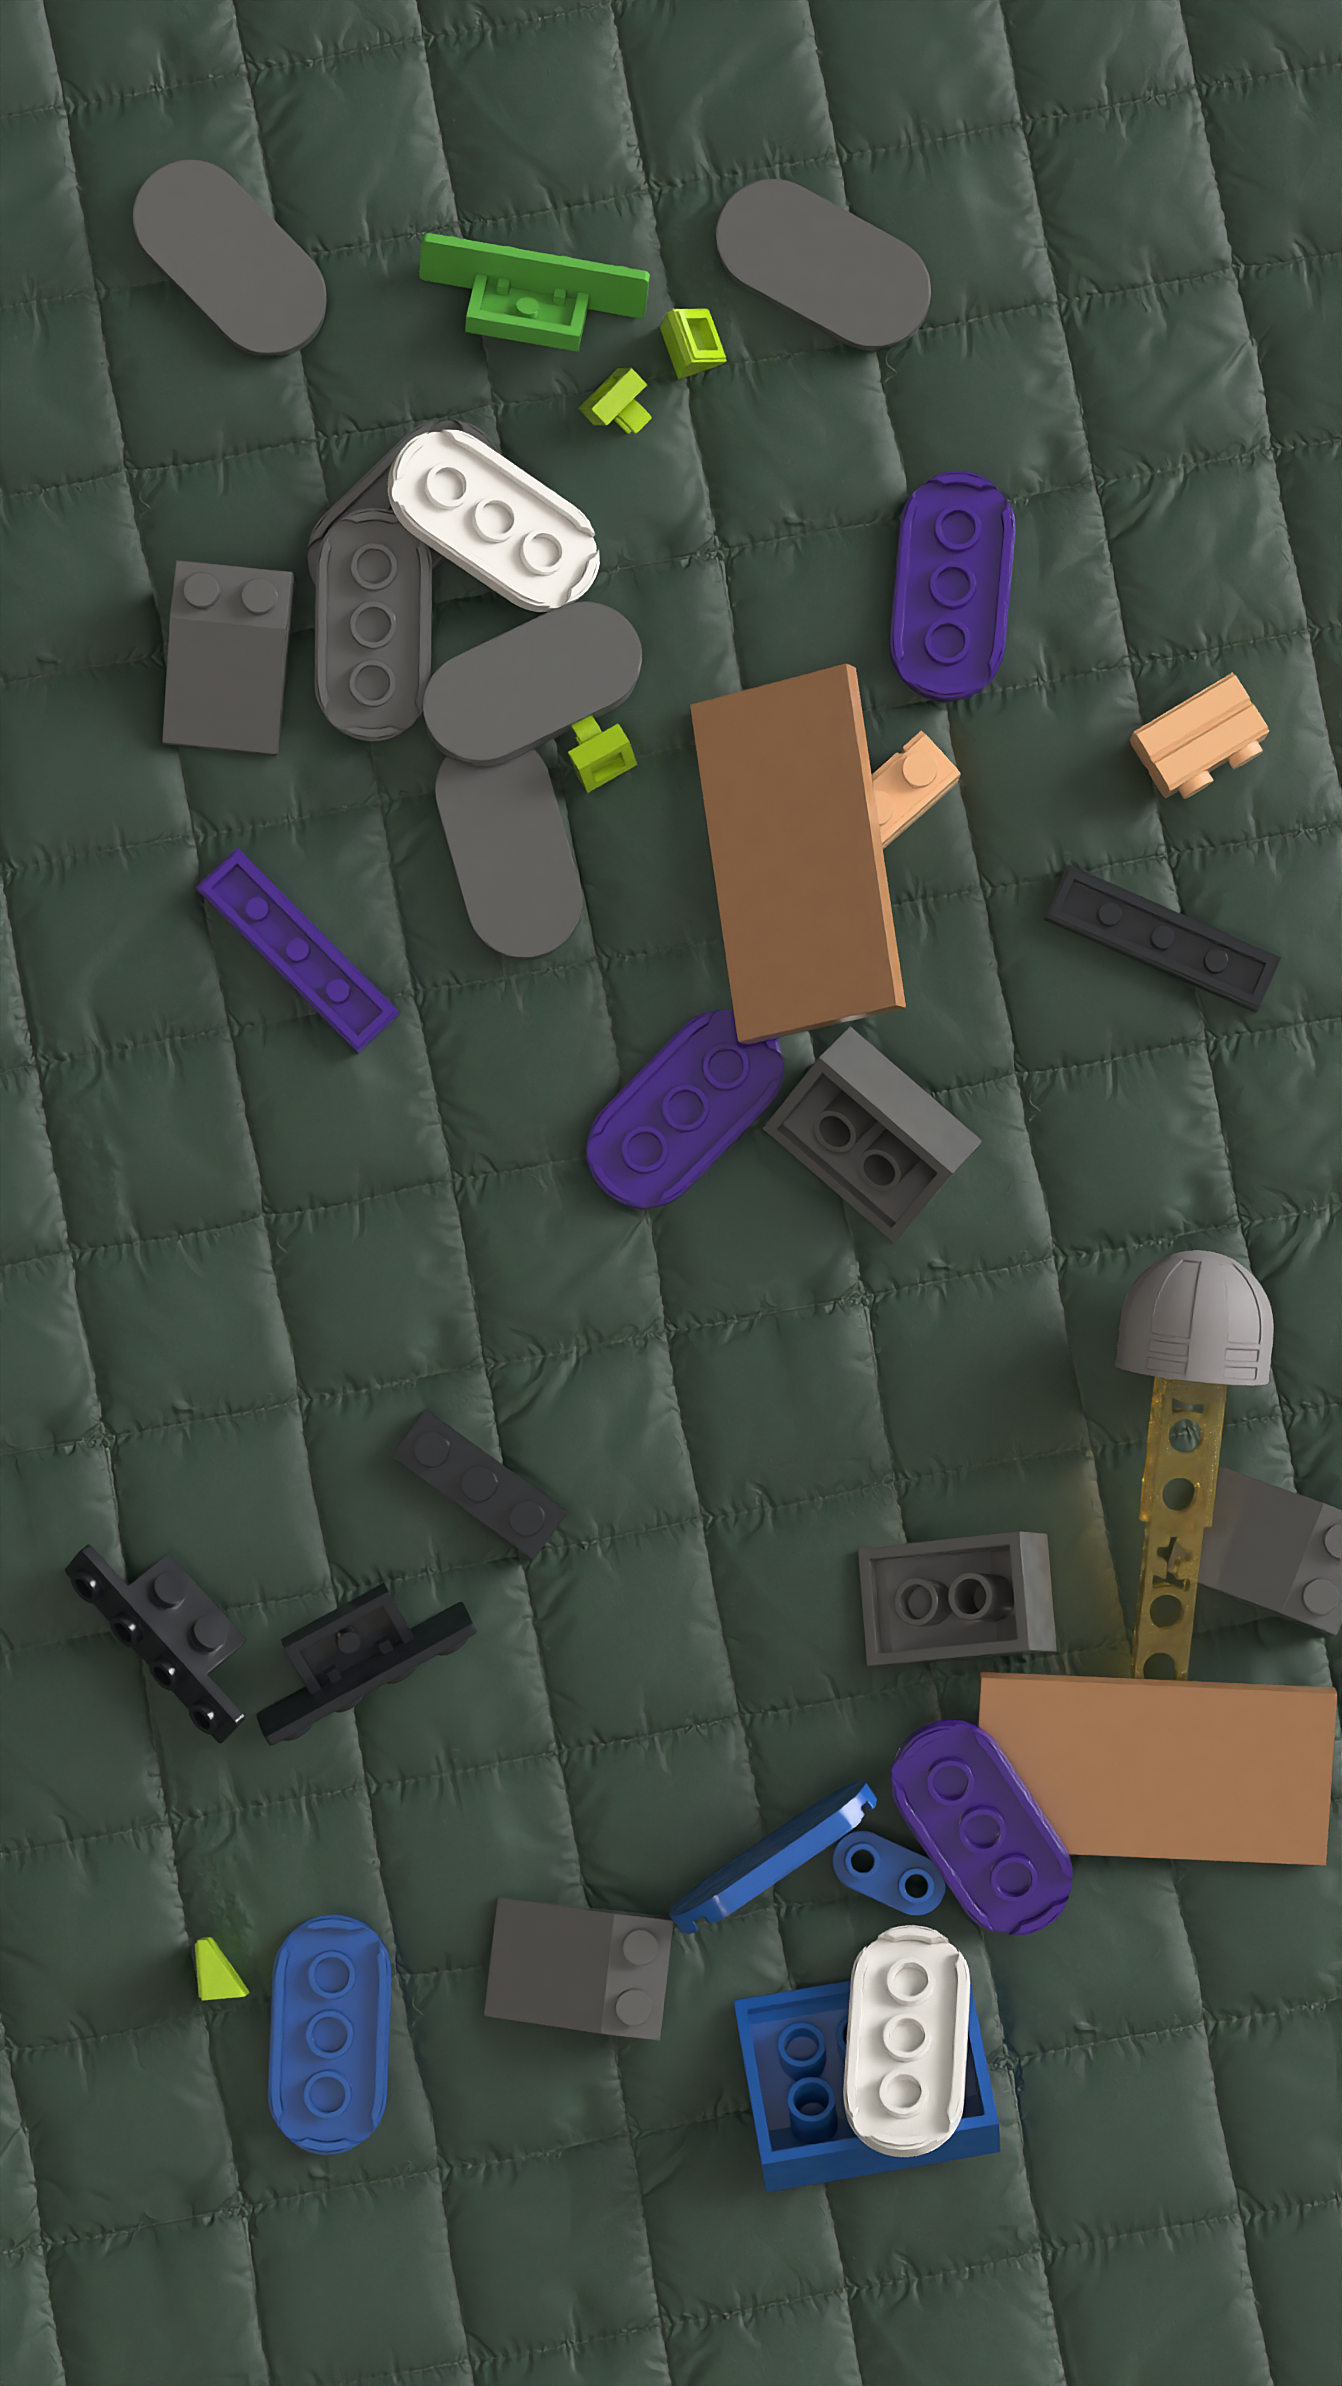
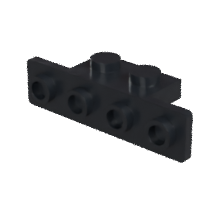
[65,1544,247,1744]
[256,1583,477,1746]

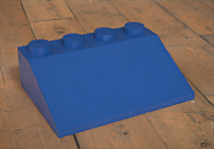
[734,1961,1001,2192]

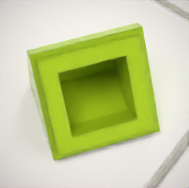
[660,309,727,380]

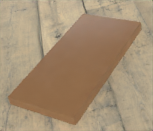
[690,664,906,1045]
[977,1672,1337,1866]

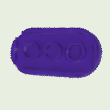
[889,471,1016,701]
[587,1010,784,1209]
[891,1720,1073,1935]

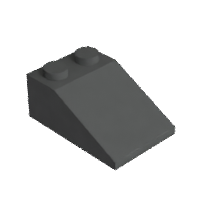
[162,560,297,756]
[1164,1462,1342,1636]
[858,1531,1057,1666]
[484,1897,673,2041]

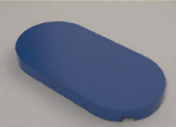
[669,1780,877,1934]
[268,1914,392,2155]

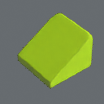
[195,1937,249,2000]

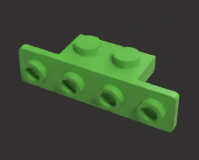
[419,233,650,352]

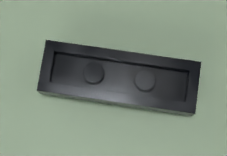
[391,1409,568,1560]

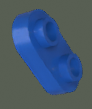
[832,1830,946,1915]

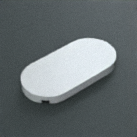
[388,430,600,612]
[843,1925,970,2157]

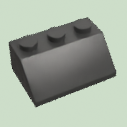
[763,1026,982,1243]

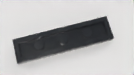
[1044,864,1281,1013]

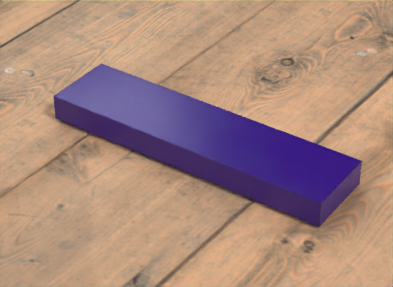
[196,848,400,1054]

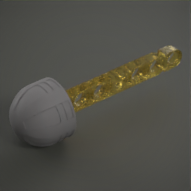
[1115,1250,1274,1681]

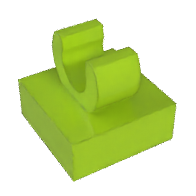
[578,368,652,434]
[568,715,638,793]

